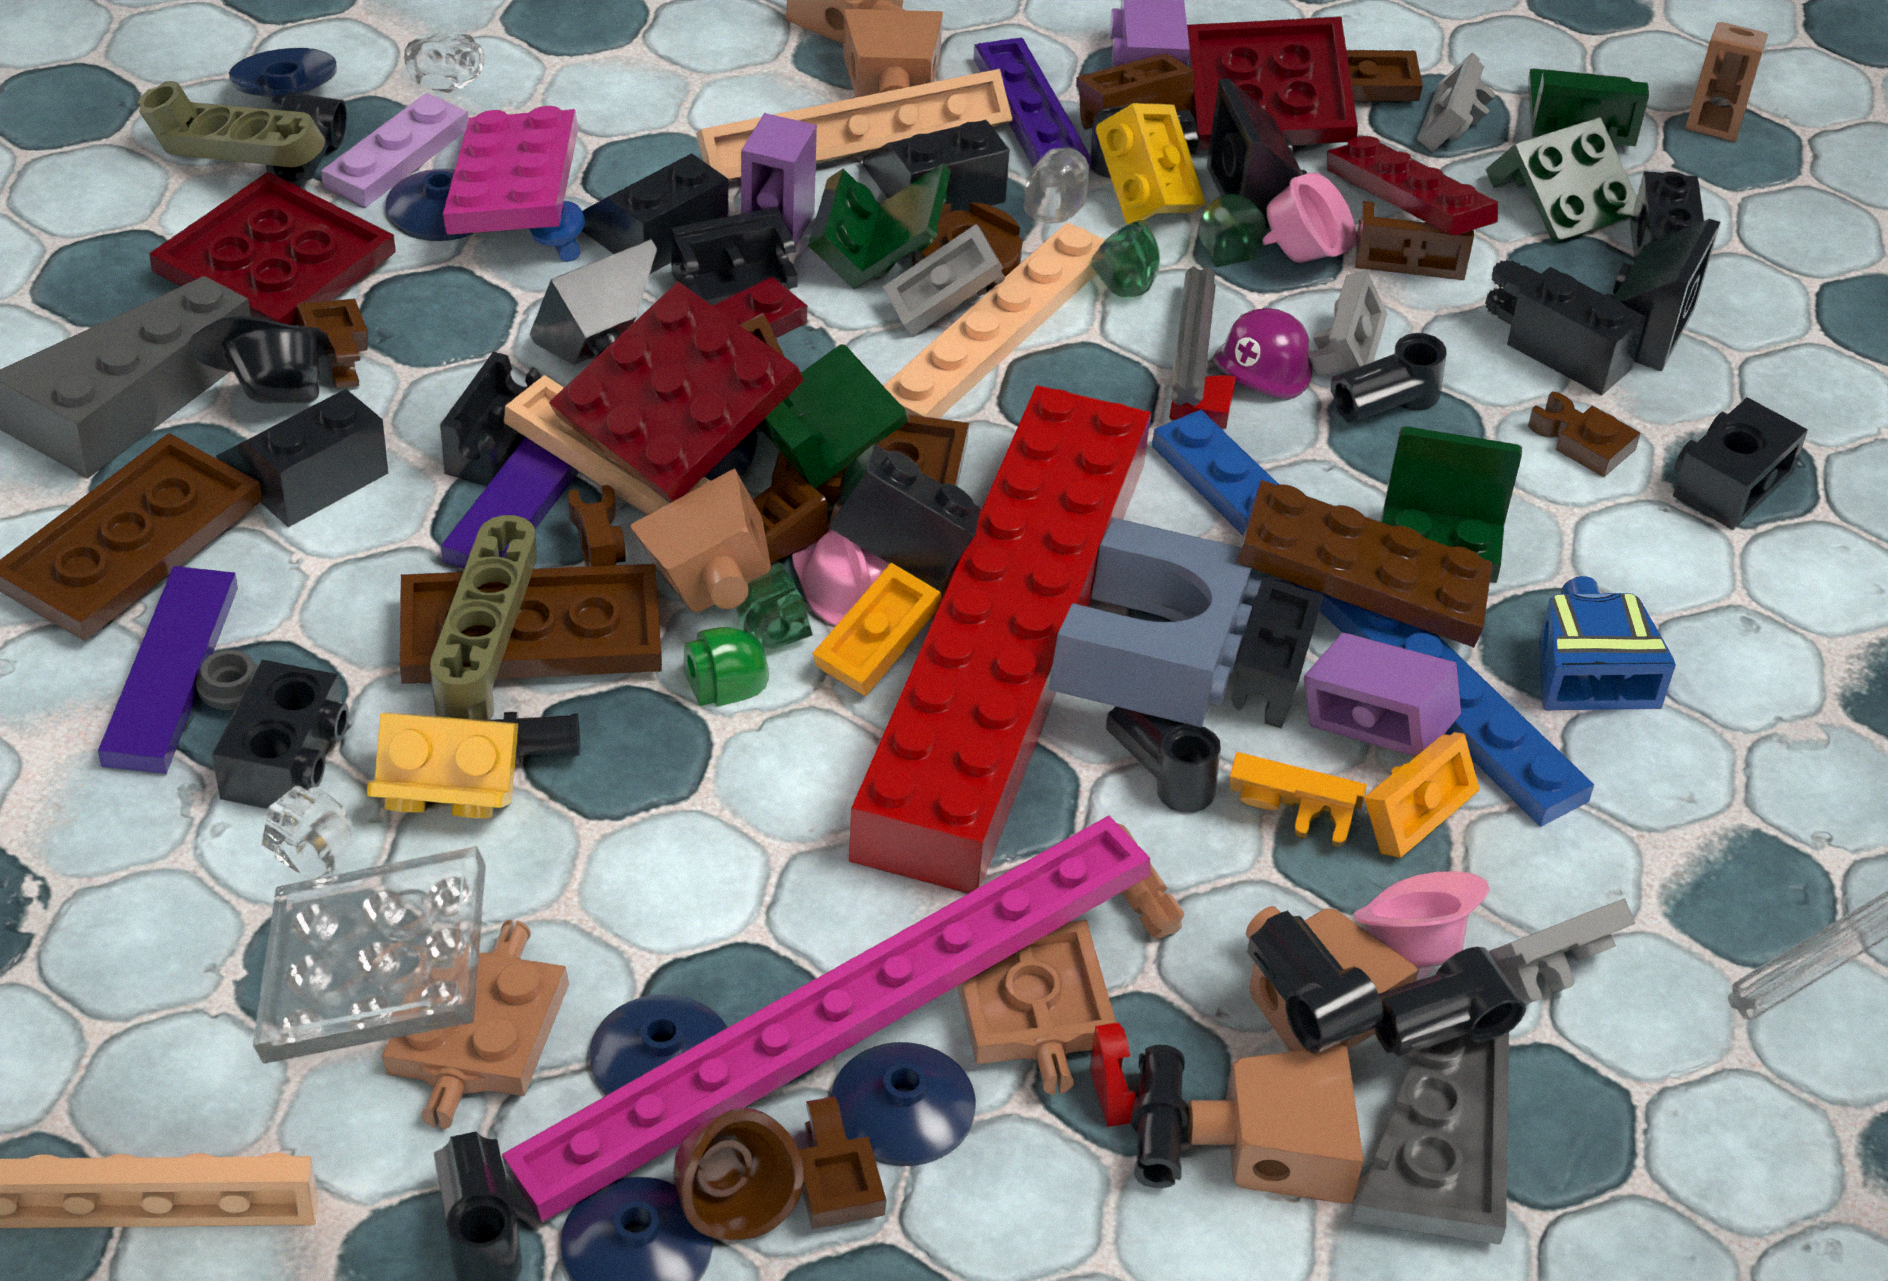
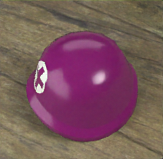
[1213,308,1312,399]

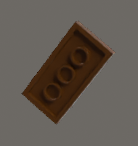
[0,433,263,641]
[1236,480,1493,648]
[399,564,662,684]

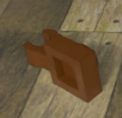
[297,299,368,388]
[568,485,626,567]
[798,1096,887,1230]

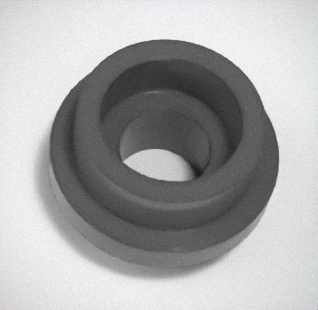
[196,649,258,710]

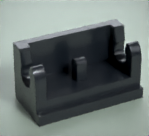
[671,207,798,305]
[440,351,541,486]
[1232,576,1324,729]

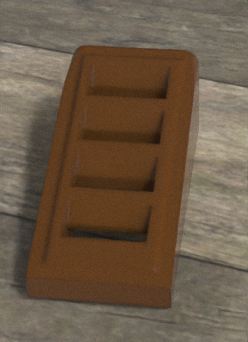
[752,473,829,564]

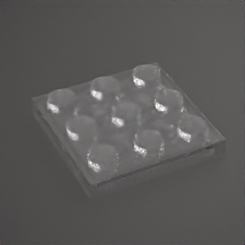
[253,846,486,1064]

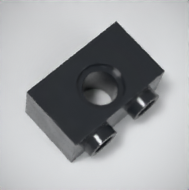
[1630,171,1704,262]
[1673,397,1808,530]

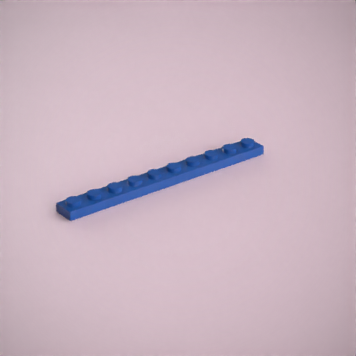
[1152,410,1595,827]

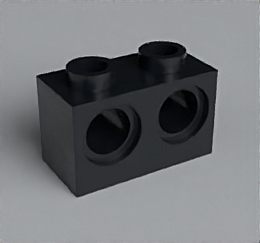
[212,659,349,815]

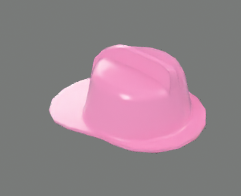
[1262,173,1356,263]
[792,528,889,626]
[1353,871,1490,981]

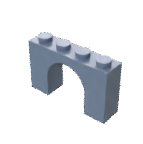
[1048,517,1262,727]

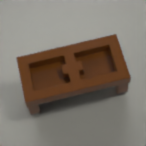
[1076,53,1194,130]
[1355,201,1474,280]

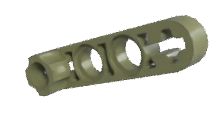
[137,81,325,167]
[430,515,537,720]

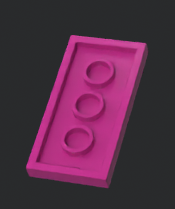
[443,106,579,235]

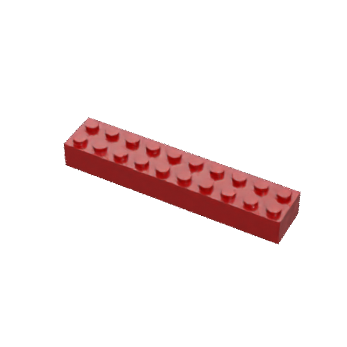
[849,385,1151,893]

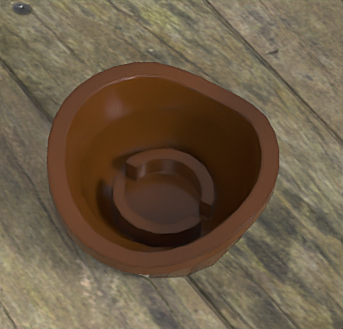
[673,1108,804,1240]

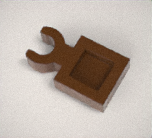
[1528,391,1641,477]

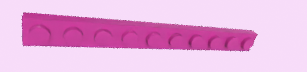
[501,815,1150,1223]

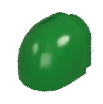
[683,627,769,707]

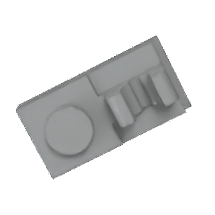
[1417,52,1495,152]
[883,224,1005,336]
[1309,270,1388,375]
[1489,898,1636,1005]

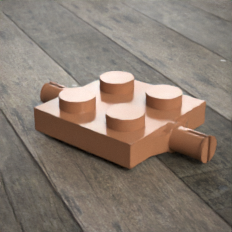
[382,920,569,1129]
[957,920,1116,1095]

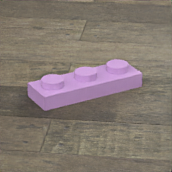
[321,93,469,208]

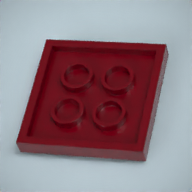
[1187,16,1358,150]
[149,171,396,326]
[549,281,804,503]

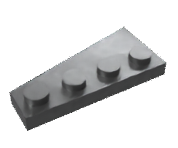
[1352,1032,1509,1245]

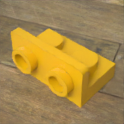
[1096,103,1206,225]
[366,712,518,818]

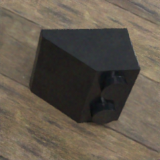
[1206,78,1308,232]
[863,119,1010,212]
[582,153,728,275]
[1606,219,1721,371]
[216,389,389,527]
[828,444,980,589]

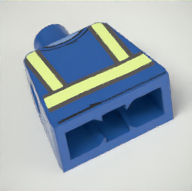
[1539,576,1676,711]

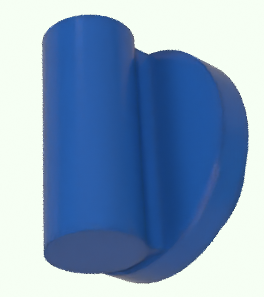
[529,201,585,262]

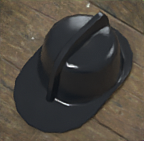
[189,316,330,404]

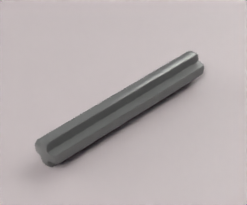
[1171,266,1216,406]

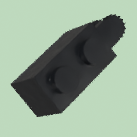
[1485,259,1646,396]

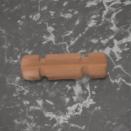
[1117,823,1184,939]

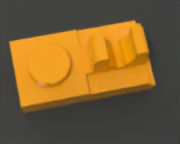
[812,563,942,697]
[1364,732,1480,858]
[1230,751,1367,847]

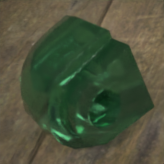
[1199,194,1266,268]
[1091,220,1160,298]
[736,563,813,649]

